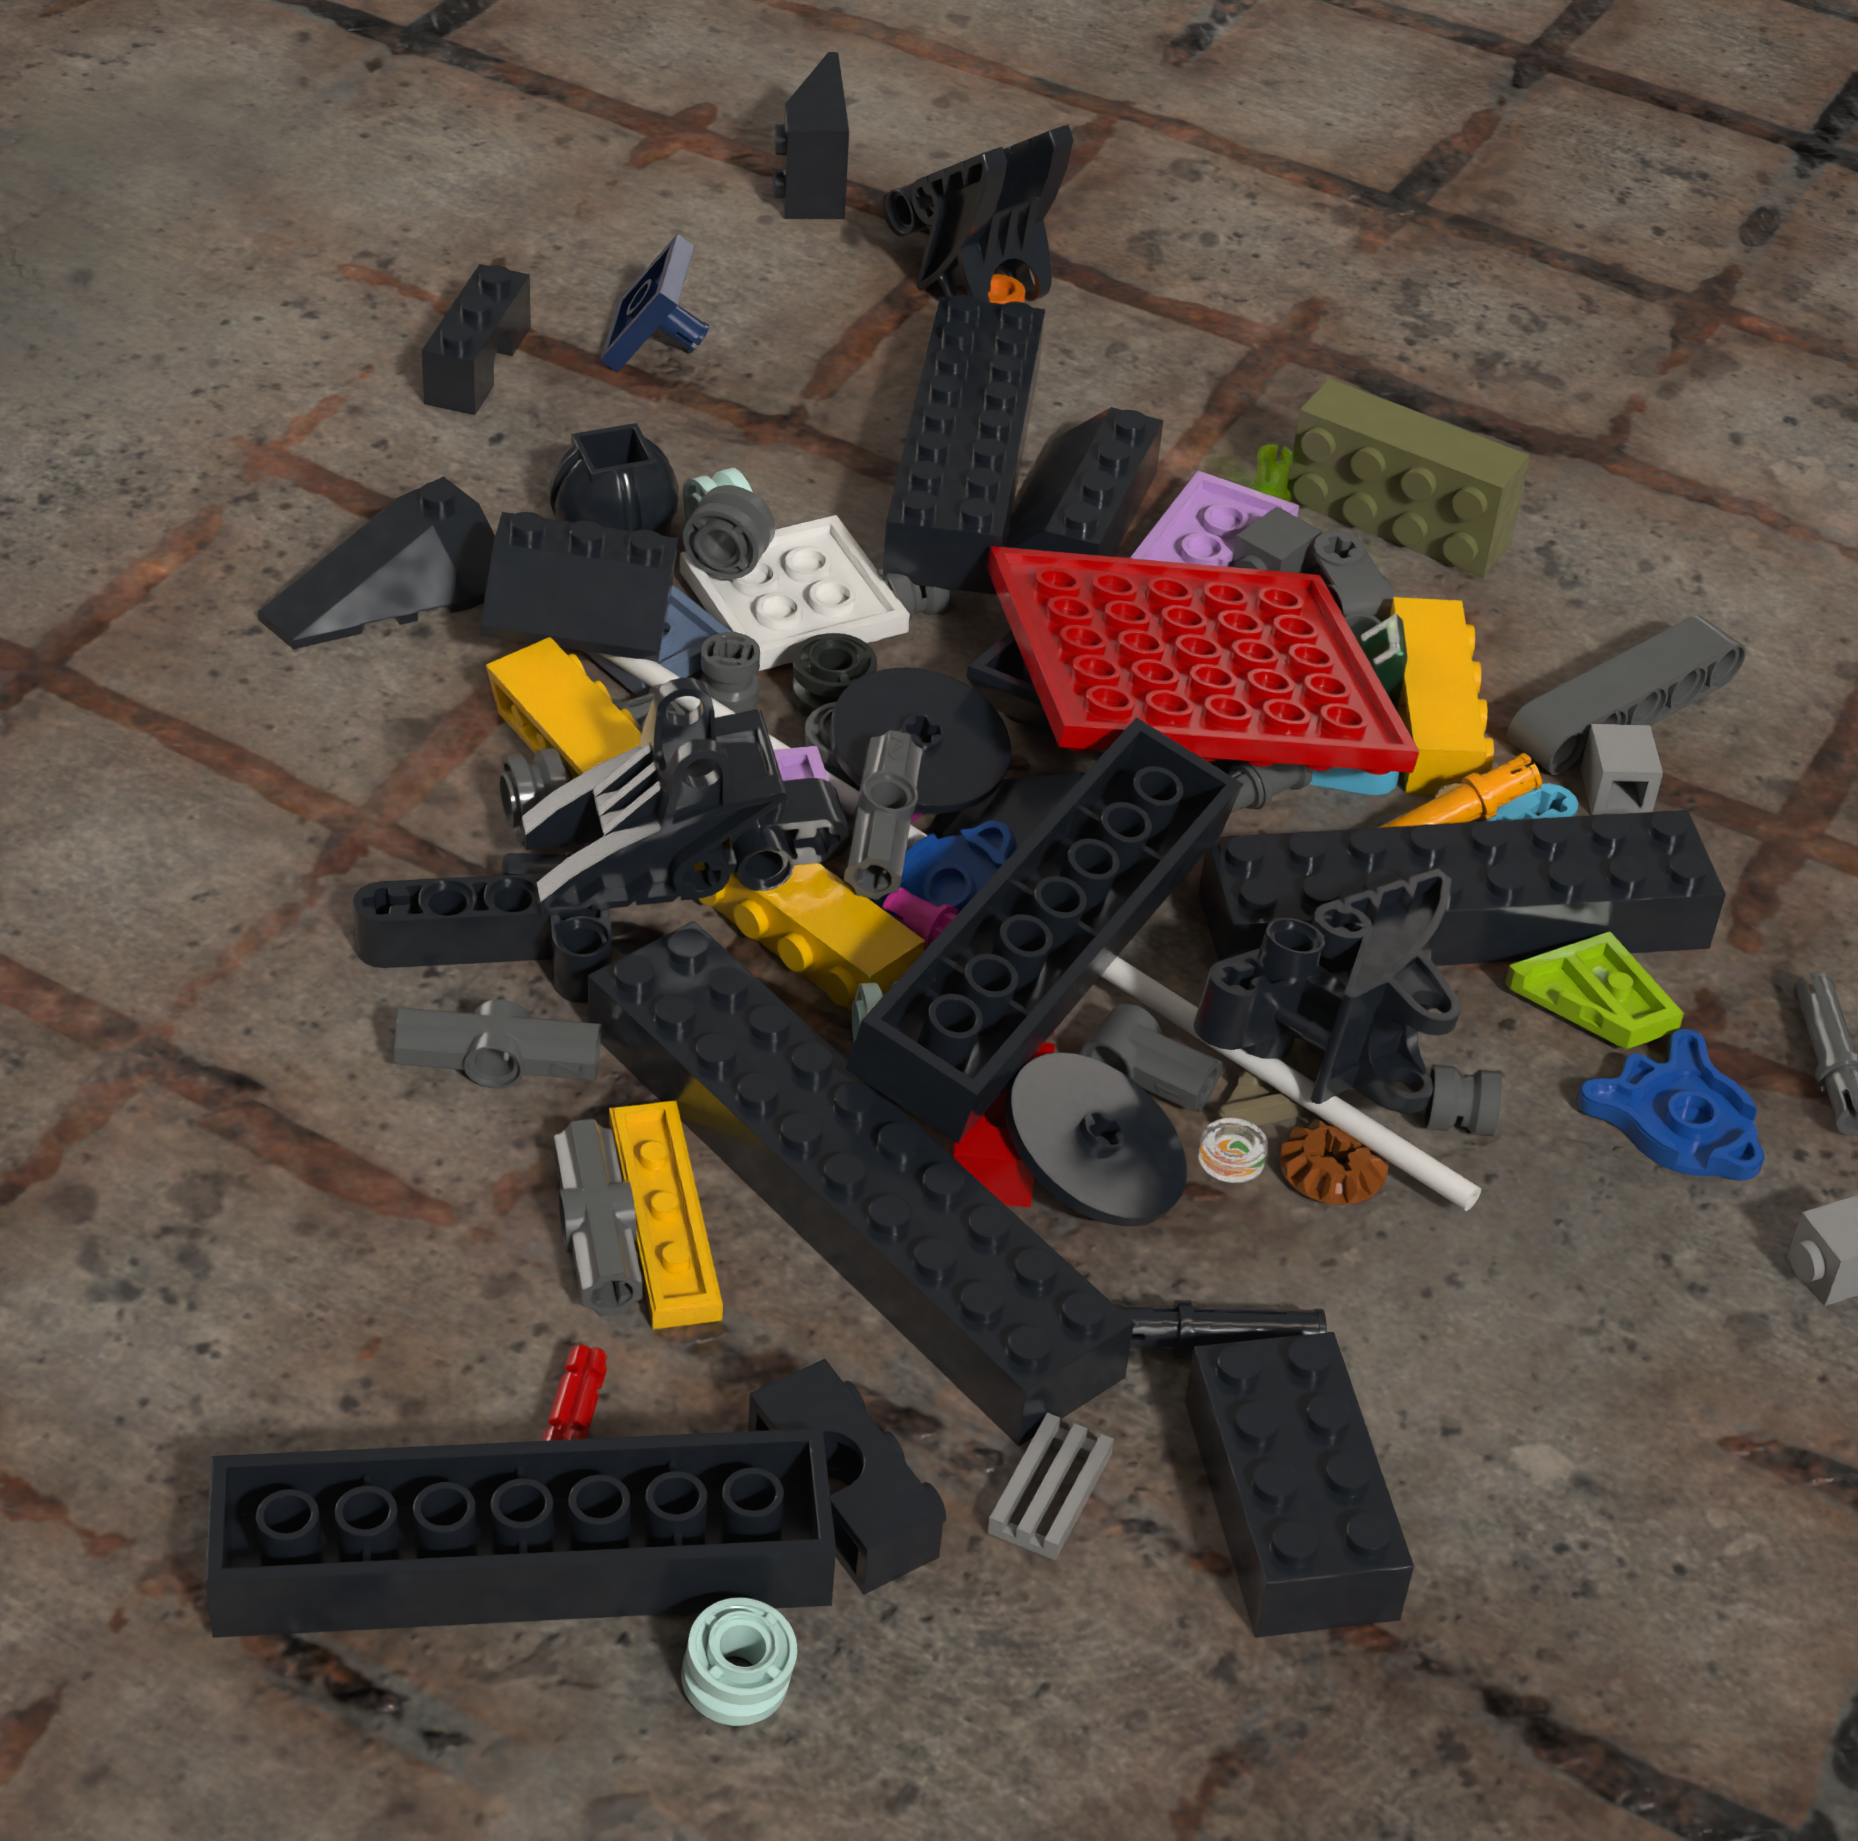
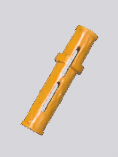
[1377,753,1542,828]

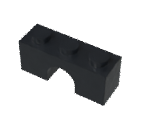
[422,264,531,415]
[748,1359,946,1595]

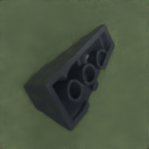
[258,476,495,649]

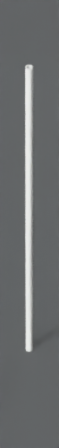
[598,653,1481,1211]

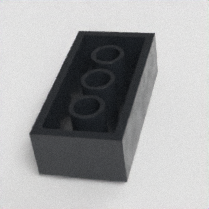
[1185,1332,1414,1638]

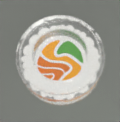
[1198,1118,1268,1183]

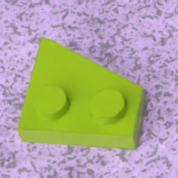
[1505,931,1684,1050]

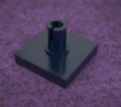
[600,234,709,372]

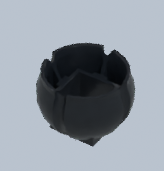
[549,423,679,537]

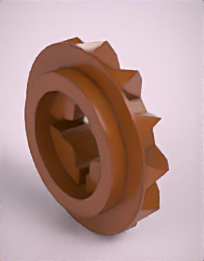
[1280,1118,1389,1205]

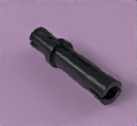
[1114,1300,1327,1357]

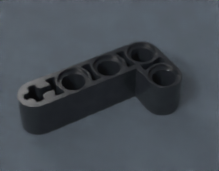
[352,873,612,1003]

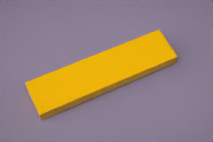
[609,1101,723,1330]

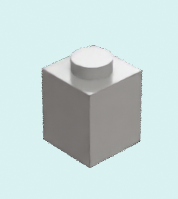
[1580,724,1663,815]
[1787,1195,1858,1306]

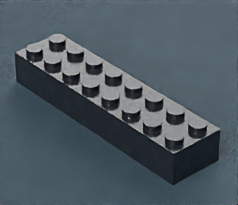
[882,295,1045,595]
[846,717,1243,1144]
[1199,810,1726,973]
[205,1428,836,1638]

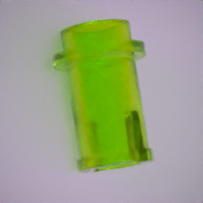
[1250,444,1294,502]

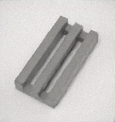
[988,1413,1114,1561]

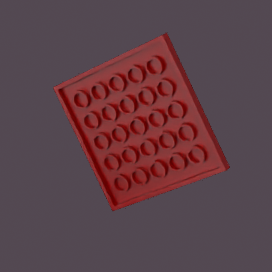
[986,546,1419,775]

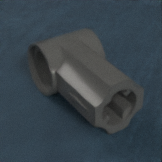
[1079,1003,1222,1113]

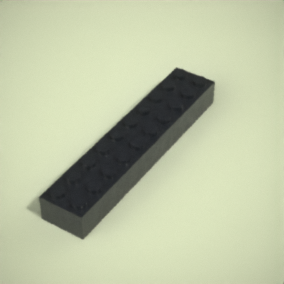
[588,921,1134,1446]

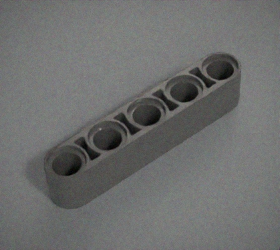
[1507,615,1746,776]

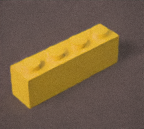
[1385,597,1494,795]
[486,637,642,780]
[693,839,925,1012]

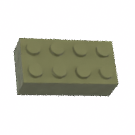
[1285,378,1530,578]

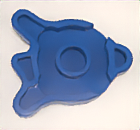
[866,820,1017,951]
[1577,1029,1765,1181]

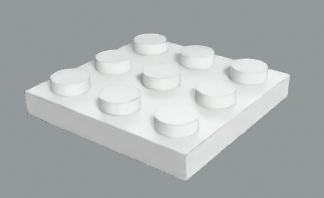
[680,515,910,671]

